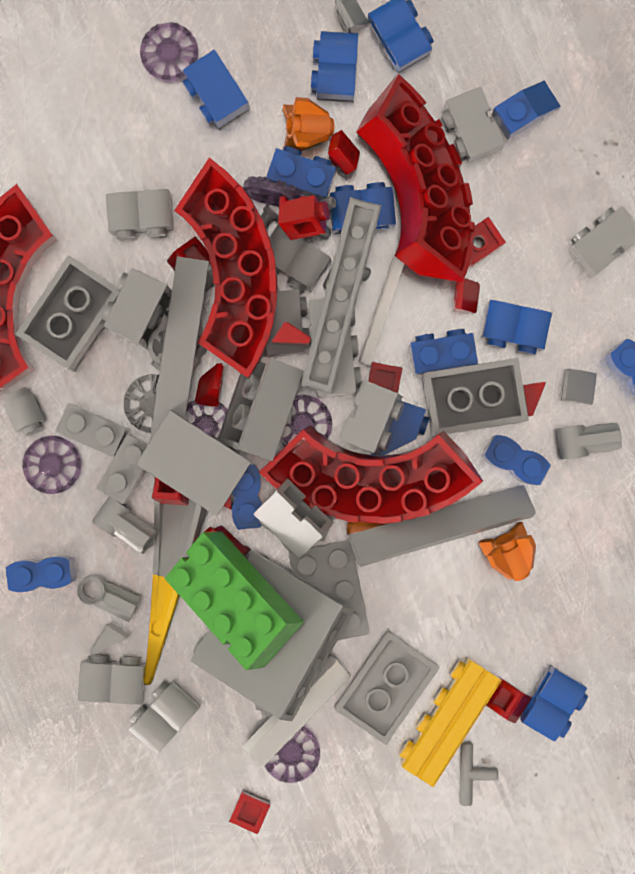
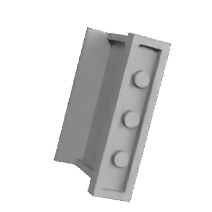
[191,551,354,721]

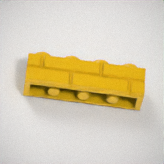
[399,658,502,787]

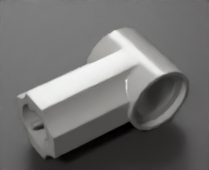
[556,423,622,460]
[92,497,158,554]
[76,575,140,622]

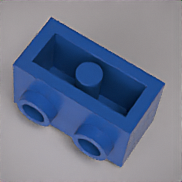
[182,49,250,128]
[266,146,336,201]
[409,329,478,376]

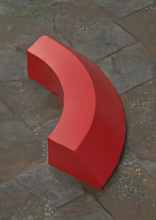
[356,74,475,282]
[174,158,277,379]
[0,184,58,392]
[259,426,483,524]

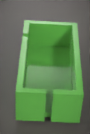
[164,532,304,670]

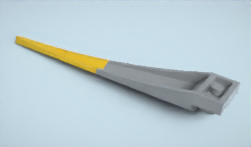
[144,477,206,685]

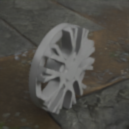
[124,374,159,433]

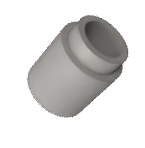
[3,387,44,436]

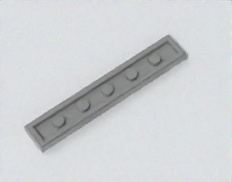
[301,197,382,393]
[149,256,209,442]
[348,485,536,567]

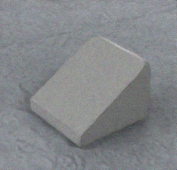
[334,0,369,33]
[562,368,597,404]
[90,623,130,655]

